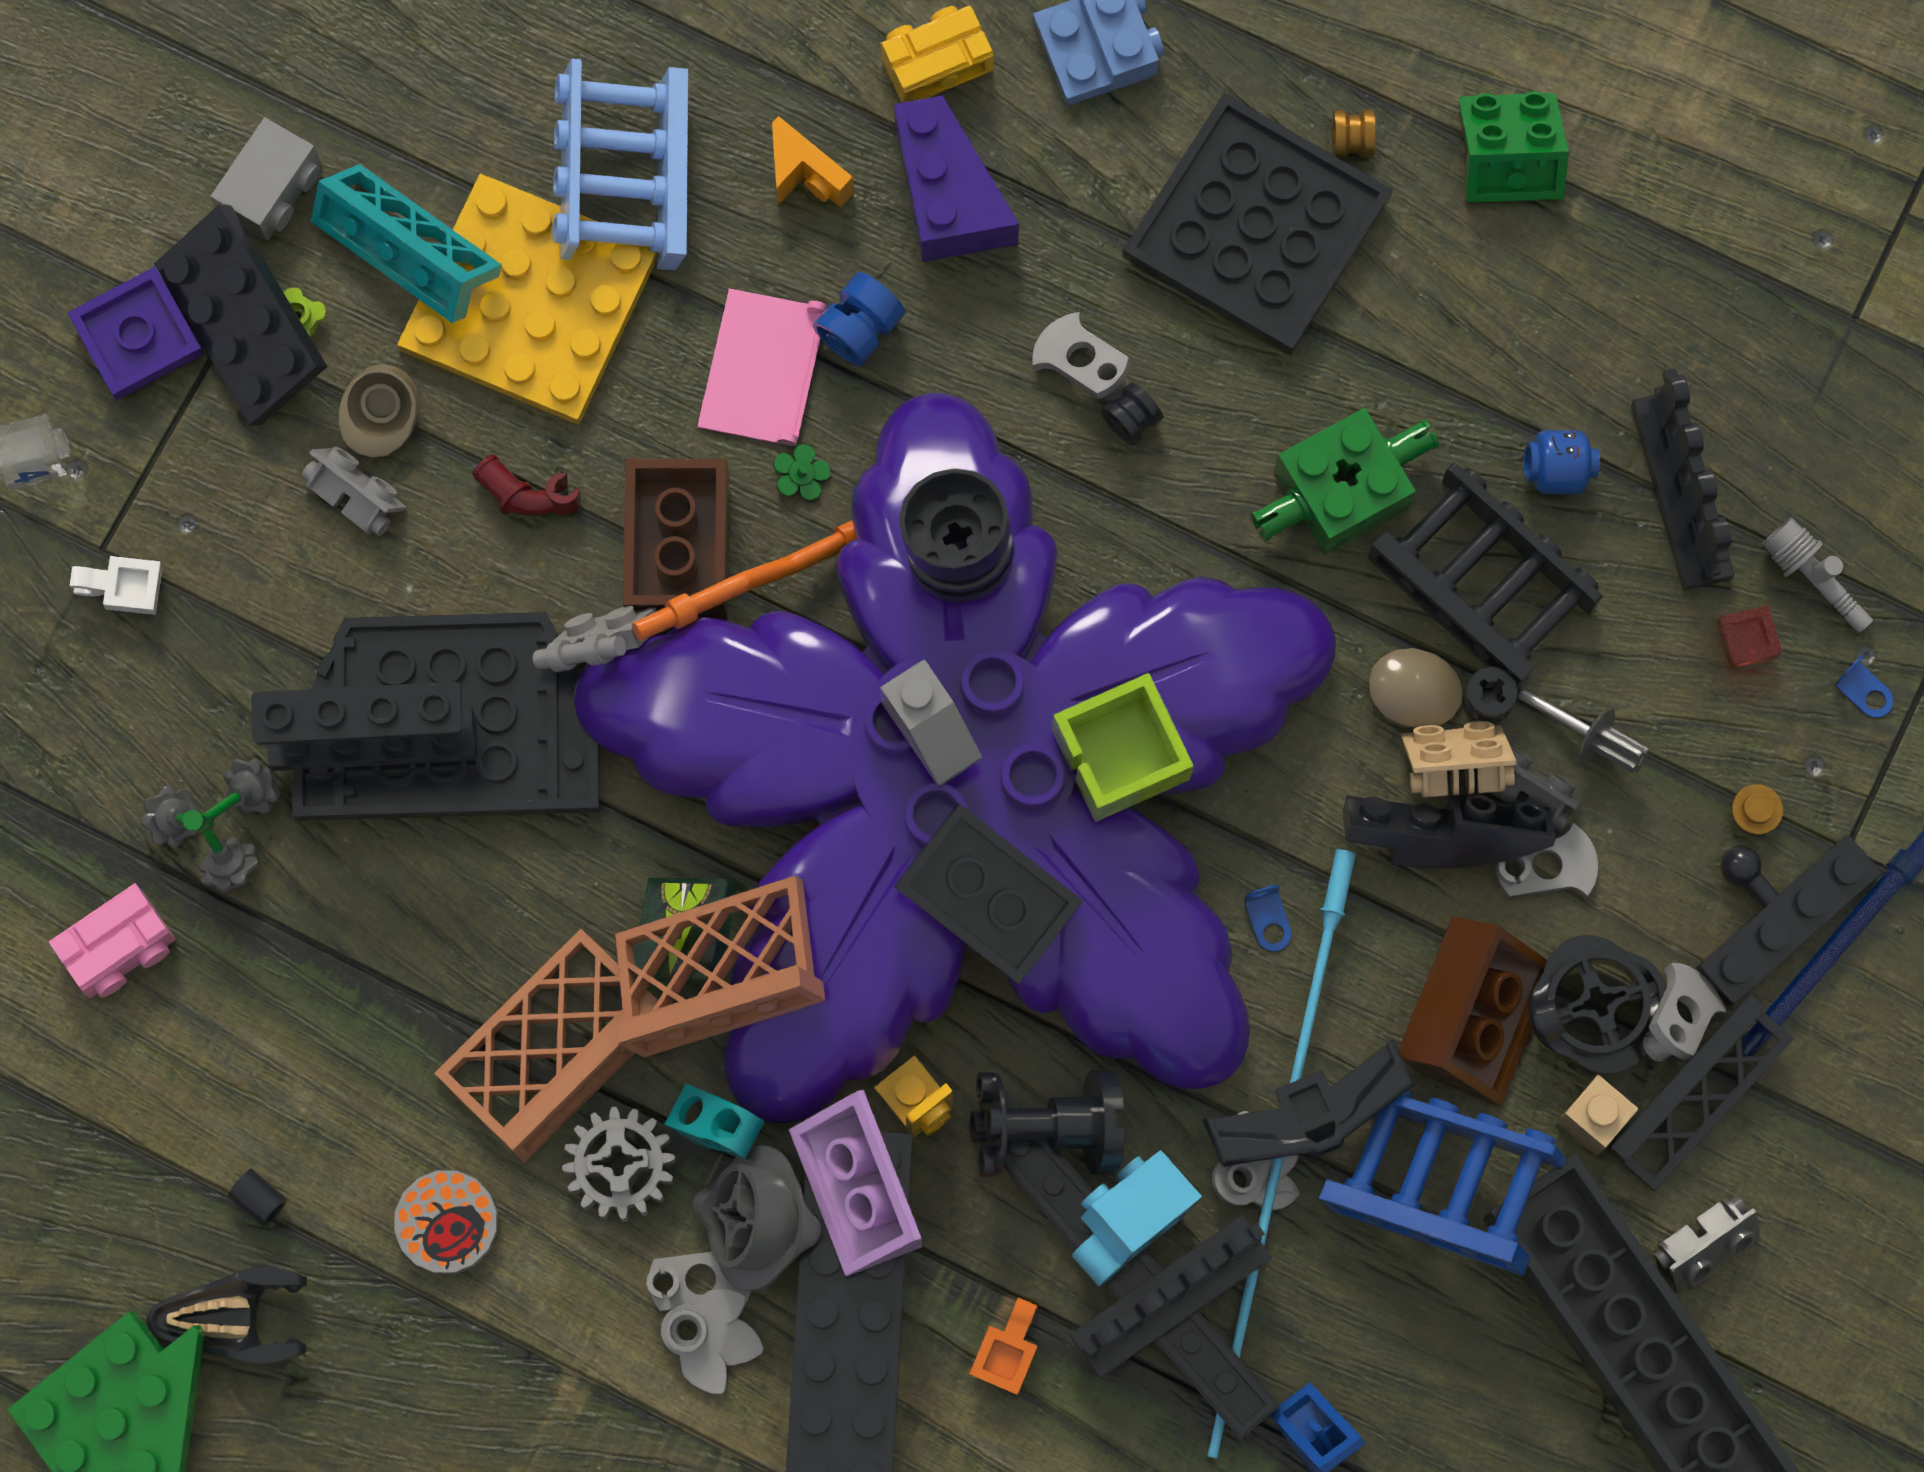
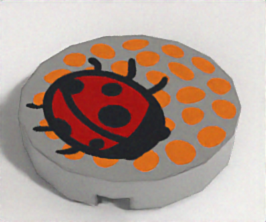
[394,1171,499,1274]

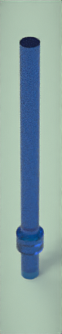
[1734,829,1924,1057]

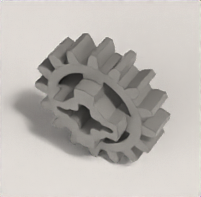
[562,1107,676,1222]

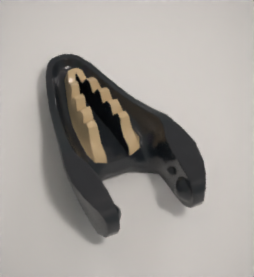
[147,1266,307,1364]

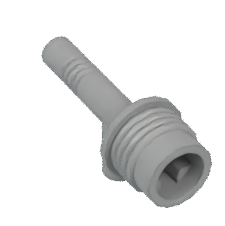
[1762,517,1873,633]

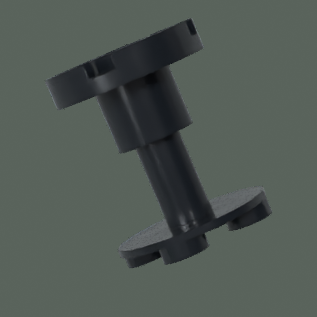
[970,1070,1125,1177]

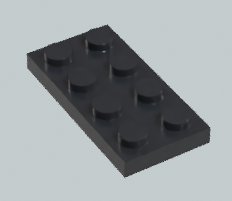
[154,204,328,425]

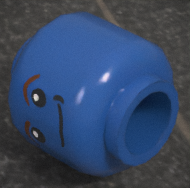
[1523,430,1600,495]

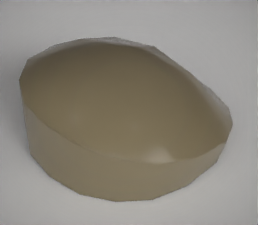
[338,364,420,458]
[1369,648,1462,729]

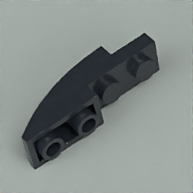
[1342,793,1556,868]

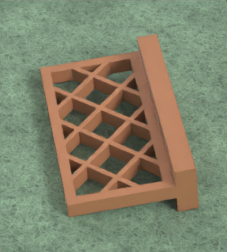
[615,875,825,1058]
[434,929,658,1163]

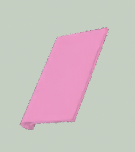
[697,289,828,446]

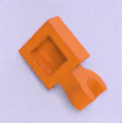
[969,1298,1038,1395]

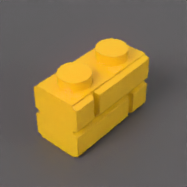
[880,5,994,103]

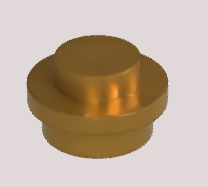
[1731,785,1783,836]

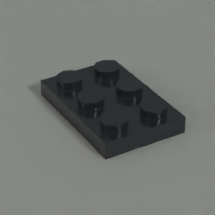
[893,803,1083,984]

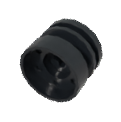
[899,468,1015,603]

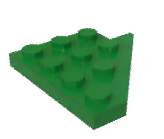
[7,1311,205,1472]

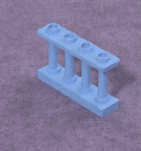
[552,58,688,271]

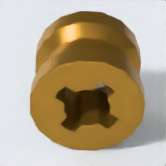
[1332,109,1375,159]

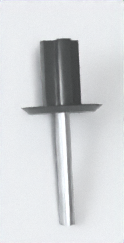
[1518,689,1649,773]

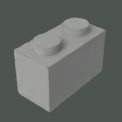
[210,117,321,242]

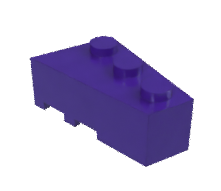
[894,96,1019,262]

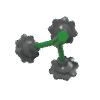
[140,758,279,893]

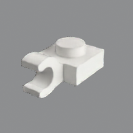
[70,556,163,615]

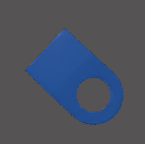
[1834,655,1893,718]
[1244,885,1291,952]

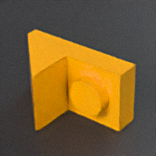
[772,116,854,208]

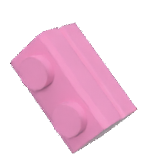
[49,883,176,998]

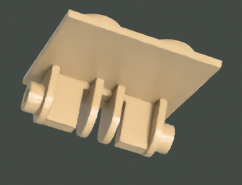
[1401,721,1516,798]

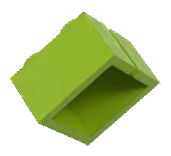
[1051,673,1194,822]

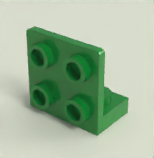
[1458,91,1569,203]

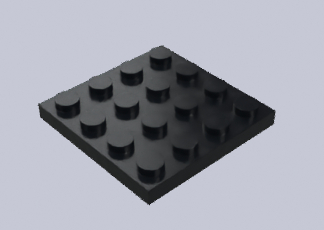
[1122,93,1393,355]

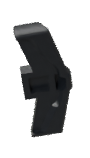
[1203,1039,1415,1167]

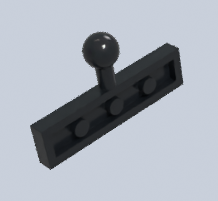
[1695,834,1882,1006]

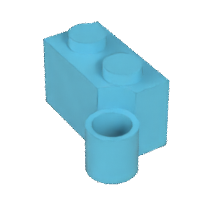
[1071,1150,1202,1287]

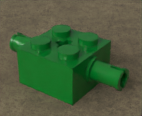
[1250,407,1439,555]

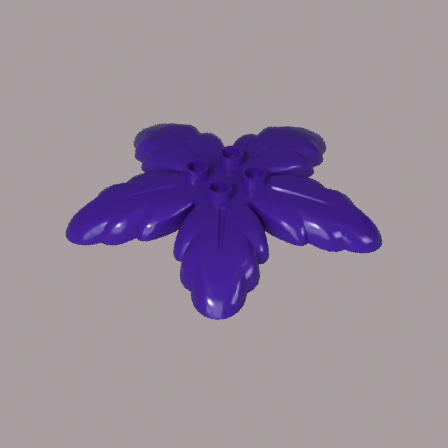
[574,393,1336,1123]

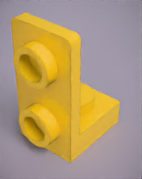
[874,1055,953,1138]

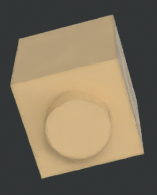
[1557,1075,1639,1156]

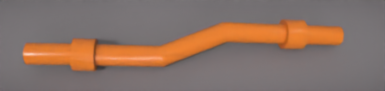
[632,520,856,641]

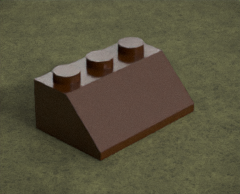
[1399,916,1547,1106]

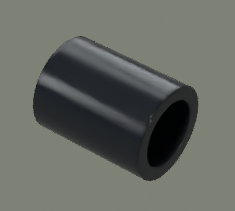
[228,1169,288,1227]

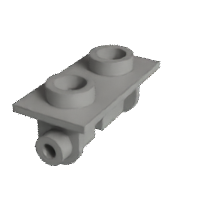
[302,447,407,536]

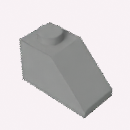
[880,659,982,787]

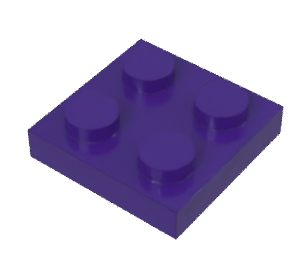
[67,267,204,401]

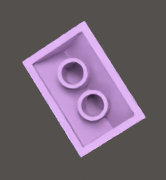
[789,1090,922,1276]

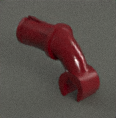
[472,454,581,516]

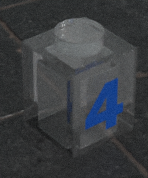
[0,414,71,490]

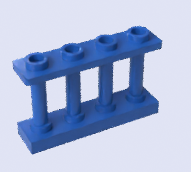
[1319,1091,1566,1276]

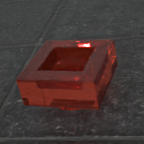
[1717,605,1782,669]

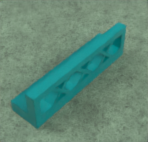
[310,164,502,323]

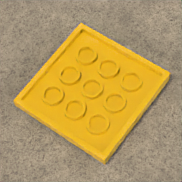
[397,173,658,425]

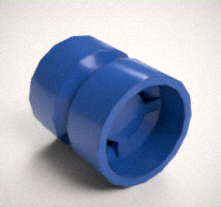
[812,272,906,366]

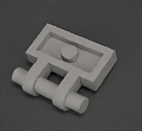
[533,606,657,672]

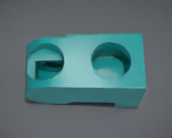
[664,1083,764,1160]

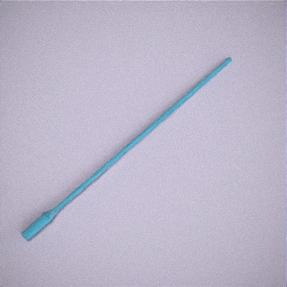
[1207,849,1356,1459]

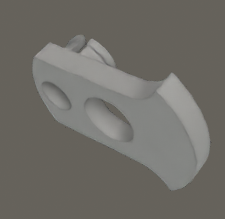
[1032,312,1131,401]
[1495,823,1598,899]
[1643,963,1726,1062]
[646,1252,752,1313]

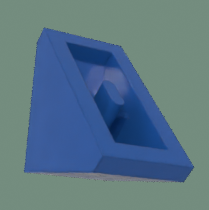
[1270,1382,1365,1472]

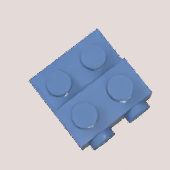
[1033,0,1164,106]

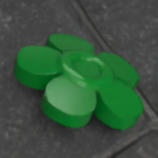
[773,444,830,501]

